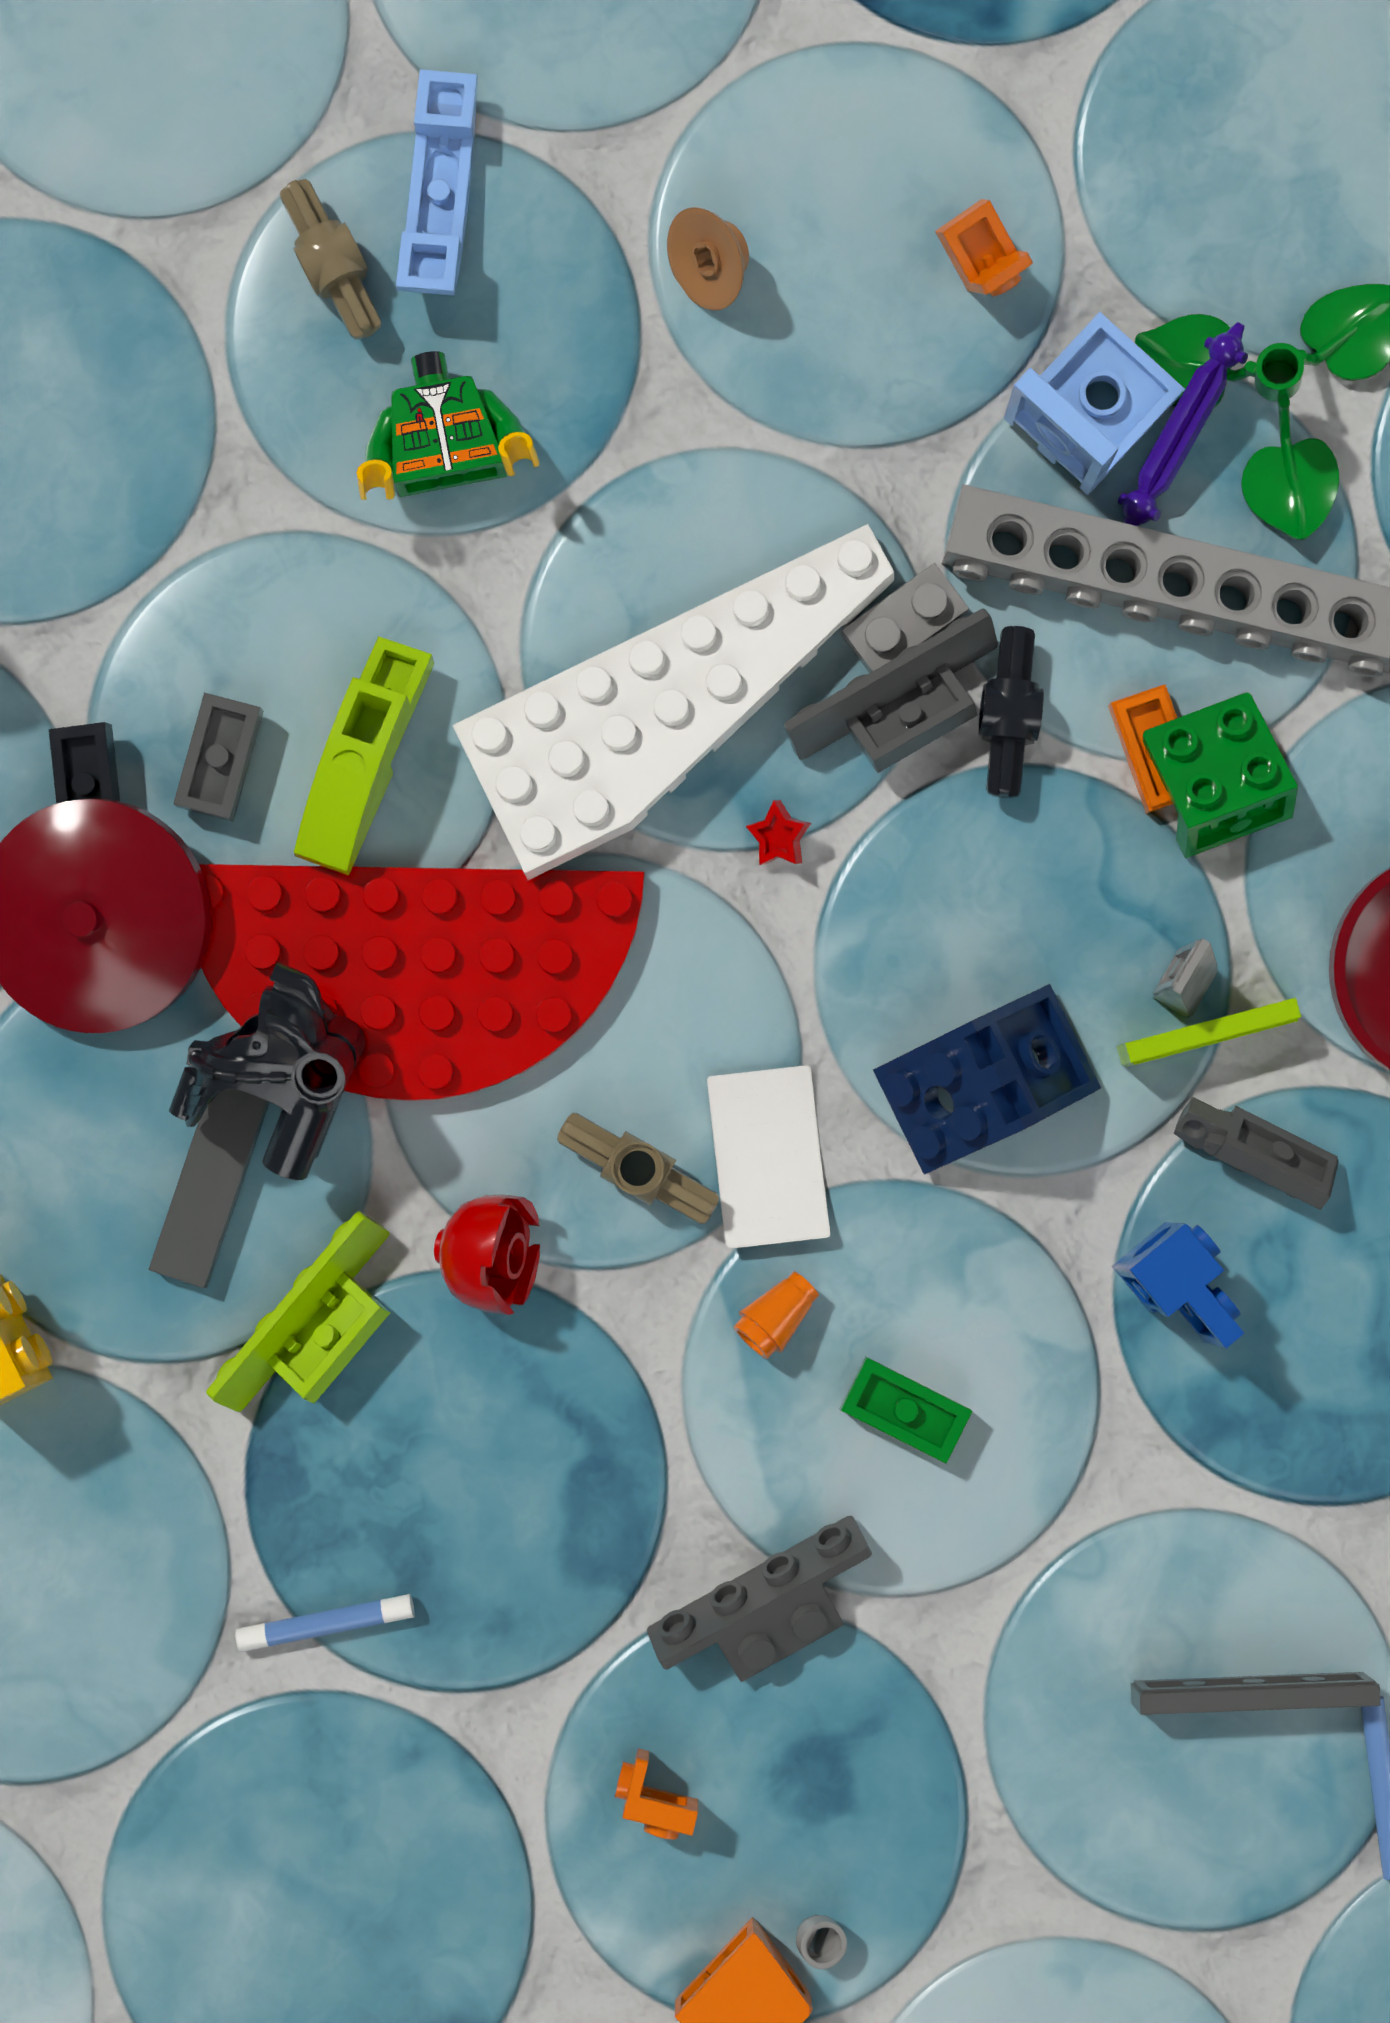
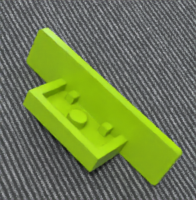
[206,1211,390,1412]

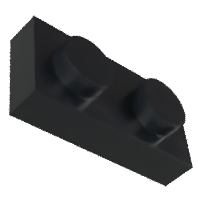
[48,722,120,804]

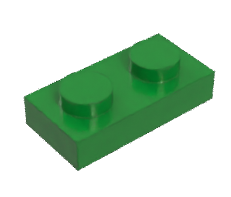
[839,1356,973,1464]

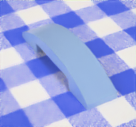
[396,69,478,296]

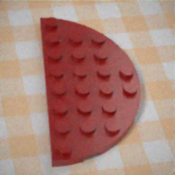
[199,864,645,1101]

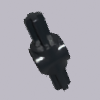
[978,626,1044,798]

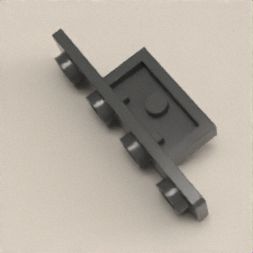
[784,608,998,773]
[647,1516,872,1682]

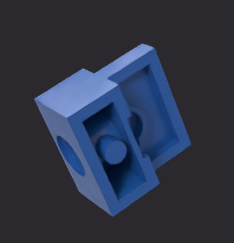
[1112,1222,1245,1349]

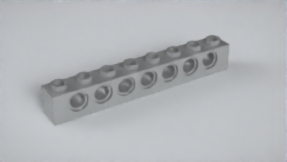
[942,484,1390,677]

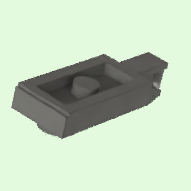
[1174,1097,1339,1210]

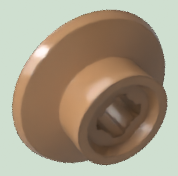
[667,207,749,310]

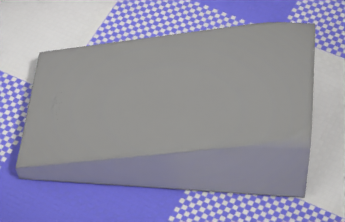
[1152,938,1218,1017]

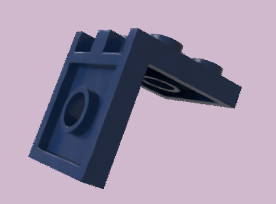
[873,984,1101,1175]

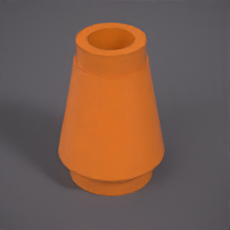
[733,1271,819,1359]

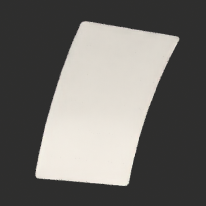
[707,1065,830,1249]

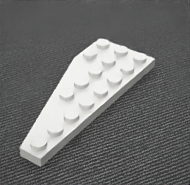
[452,524,894,880]

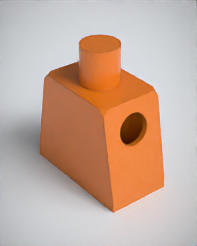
[675,1917,813,2023]

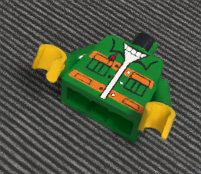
[356,351,540,500]

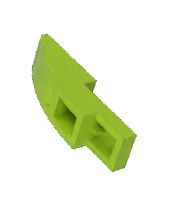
[293,636,435,875]

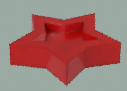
[746,800,811,865]

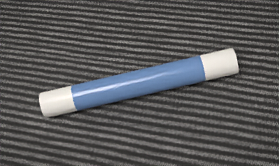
[235,1594,415,1652]

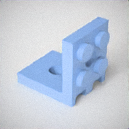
[1003,312,1185,495]

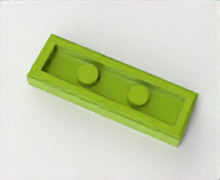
[1116,998,1301,1067]

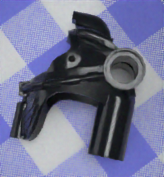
[169,962,366,1180]

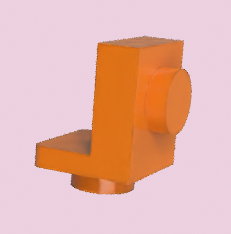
[935,199,1033,296]
[614,1748,698,1840]

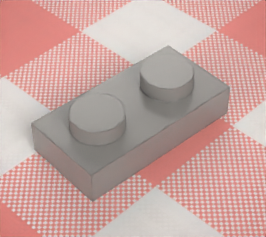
[841,563,969,673]

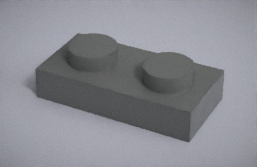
[173,692,264,822]

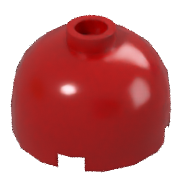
[434,1194,540,1315]

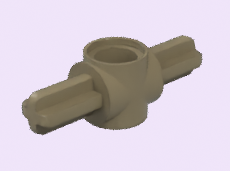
[280,179,382,340]
[557,1113,719,1224]

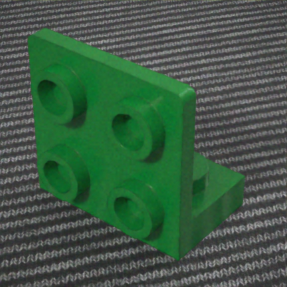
[1143,692,1298,859]

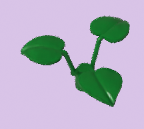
[1135,284,1390,540]

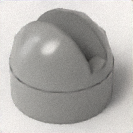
[796,1914,847,1969]

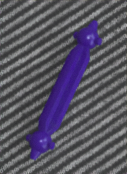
[1118,322,1248,526]

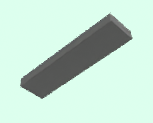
[148,1089,270,1288]
[1130,1672,1381,1715]

